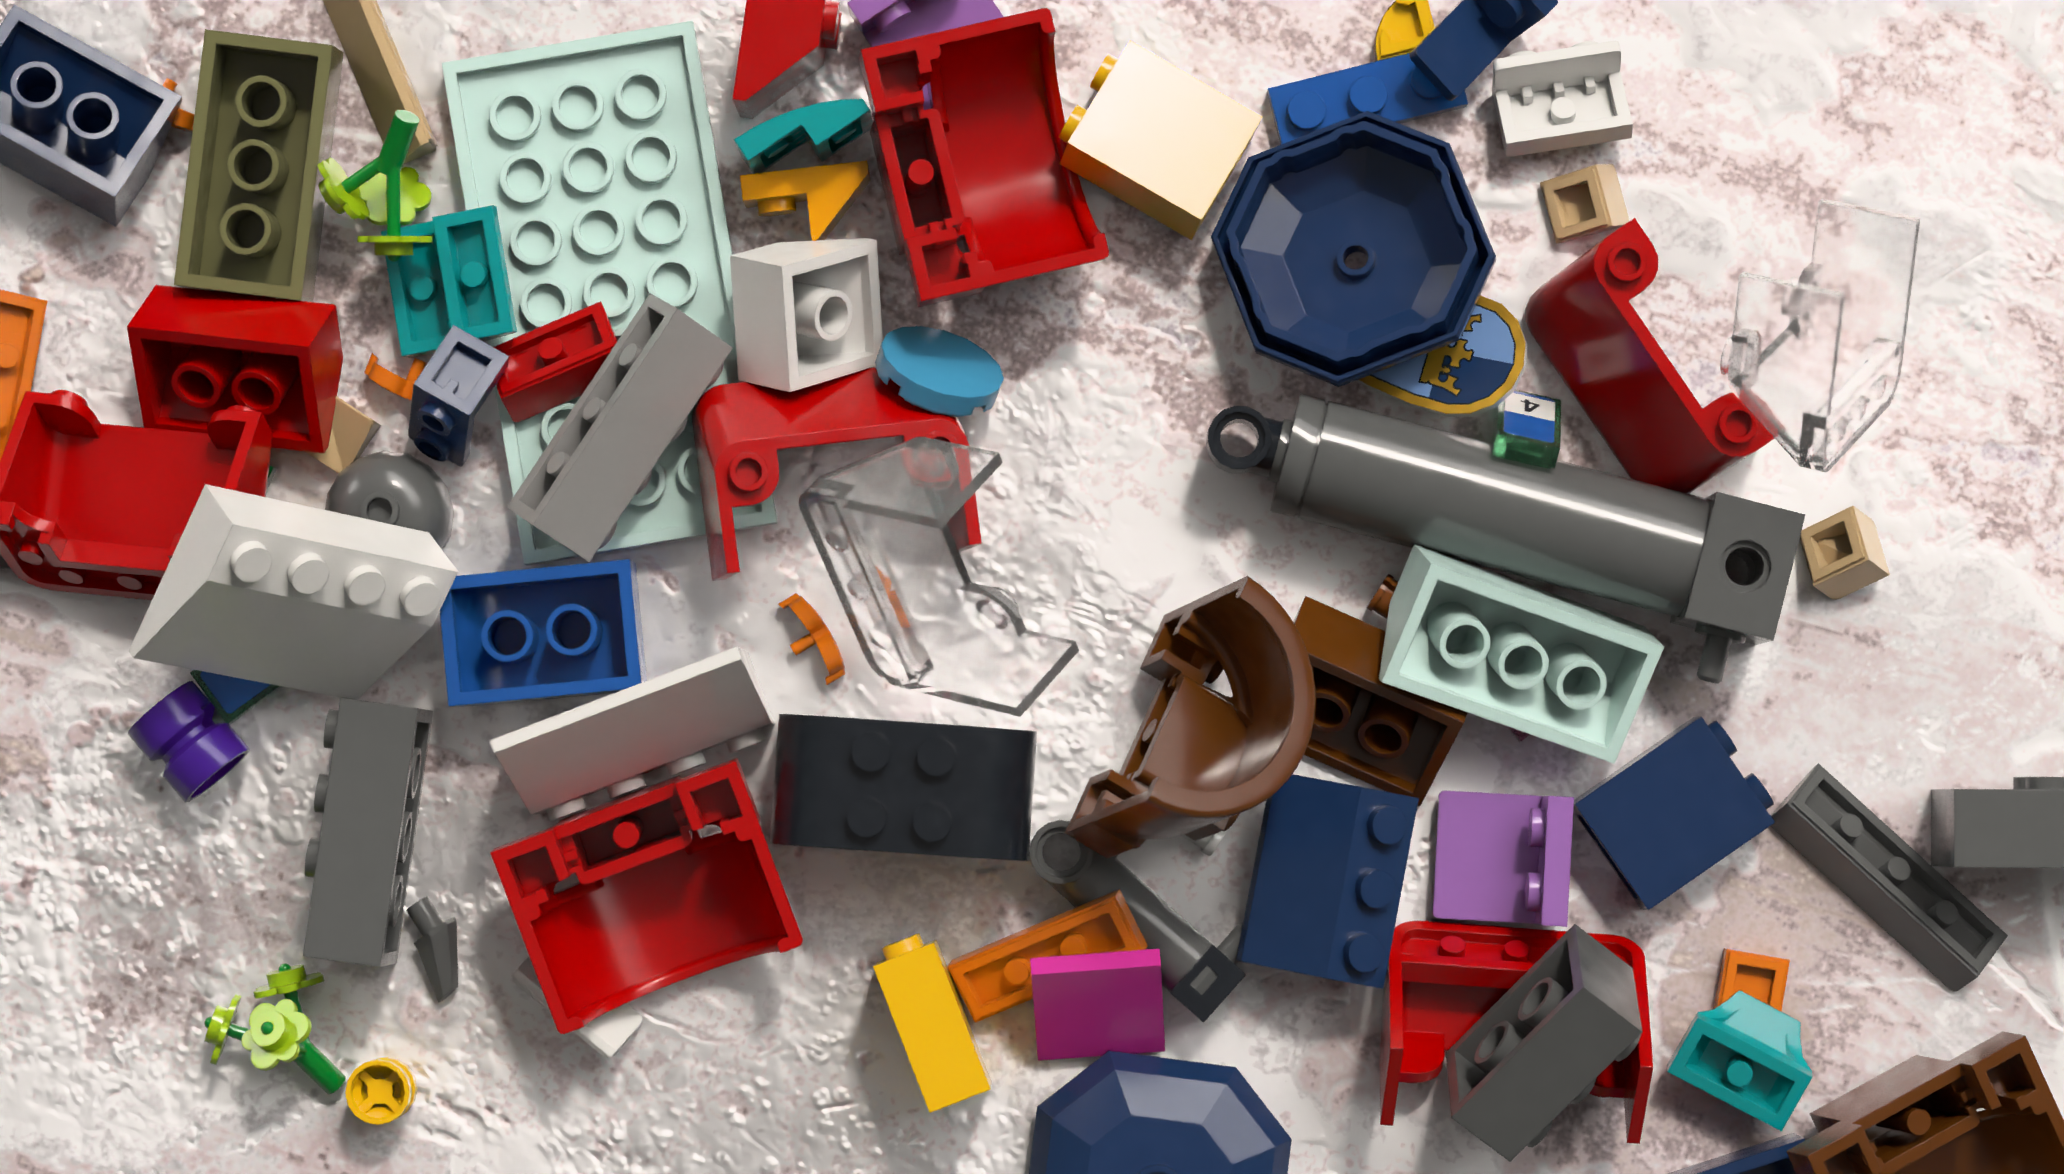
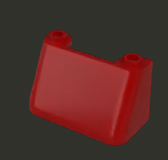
[1525,218,1782,494]
[0,390,273,600]

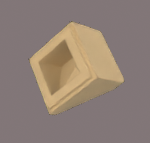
[305,396,381,473]
[1800,506,1890,600]

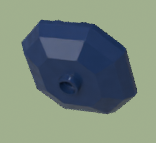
[1211,111,1497,387]
[1029,1051,1292,1174]

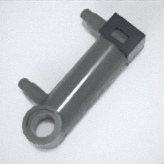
[1029,820,1246,1023]

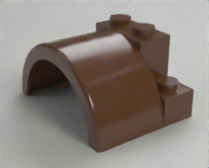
[1065,576,1316,858]
[1786,1031,2064,1174]

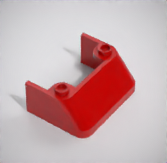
[692,368,982,581]
[1379,921,1653,1144]

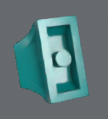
[1667,991,1813,1131]

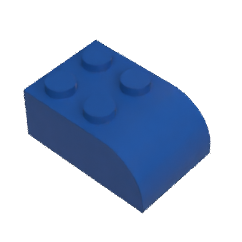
[440,559,647,707]

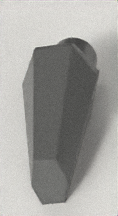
[406,896,458,1003]

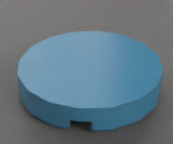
[875,326,1004,417]

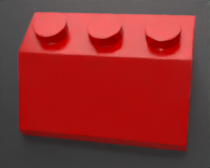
[127,285,343,454]

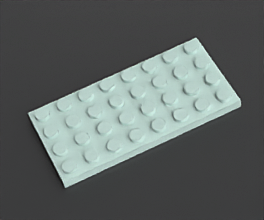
[442,21,778,566]

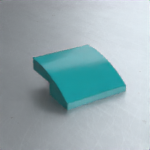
[734,99,873,174]
[381,205,517,358]

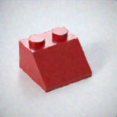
[732,0,842,119]

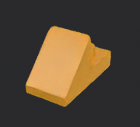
[740,160,871,241]

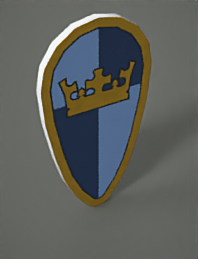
[1356,295,1528,417]

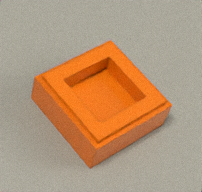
[1714,948,1790,1011]

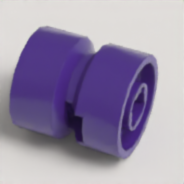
[128,681,250,803]

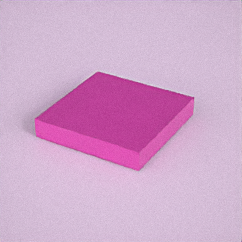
[1030,949,1165,1061]

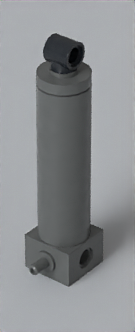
[1206,393,1806,684]

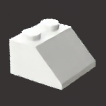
[730,238,883,392]

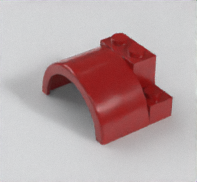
[858,8,1109,308]
[491,758,803,1034]

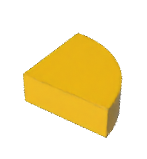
[1374,0,1435,61]

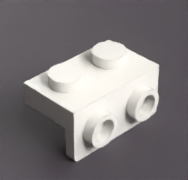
[1492,41,1633,158]

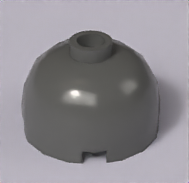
[325,451,454,549]

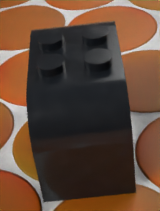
[770,714,1037,861]

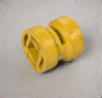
[345,1057,418,1125]

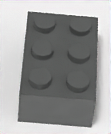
[1446,924,1642,1162]

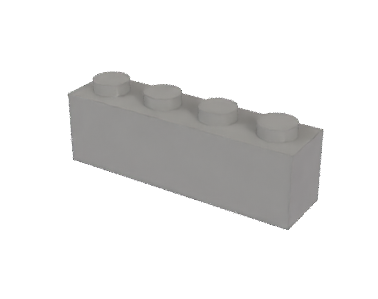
[507,293,733,562]

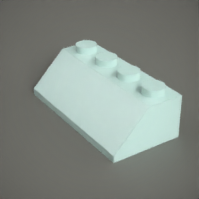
[1379,544,1664,764]

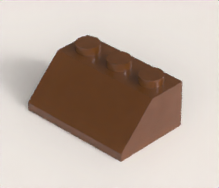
[1293,596,1468,806]

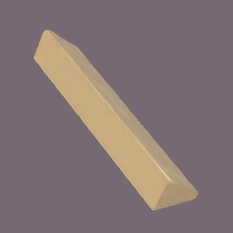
[323,0,438,164]

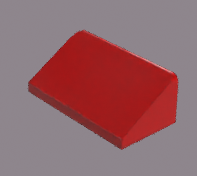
[494,301,618,422]

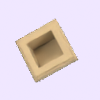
[1540,164,1629,244]

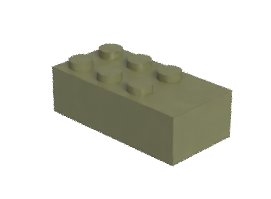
[174,29,344,302]

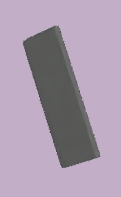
[1771,763,2008,992]

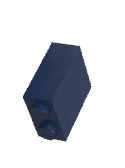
[1573,716,1775,910]

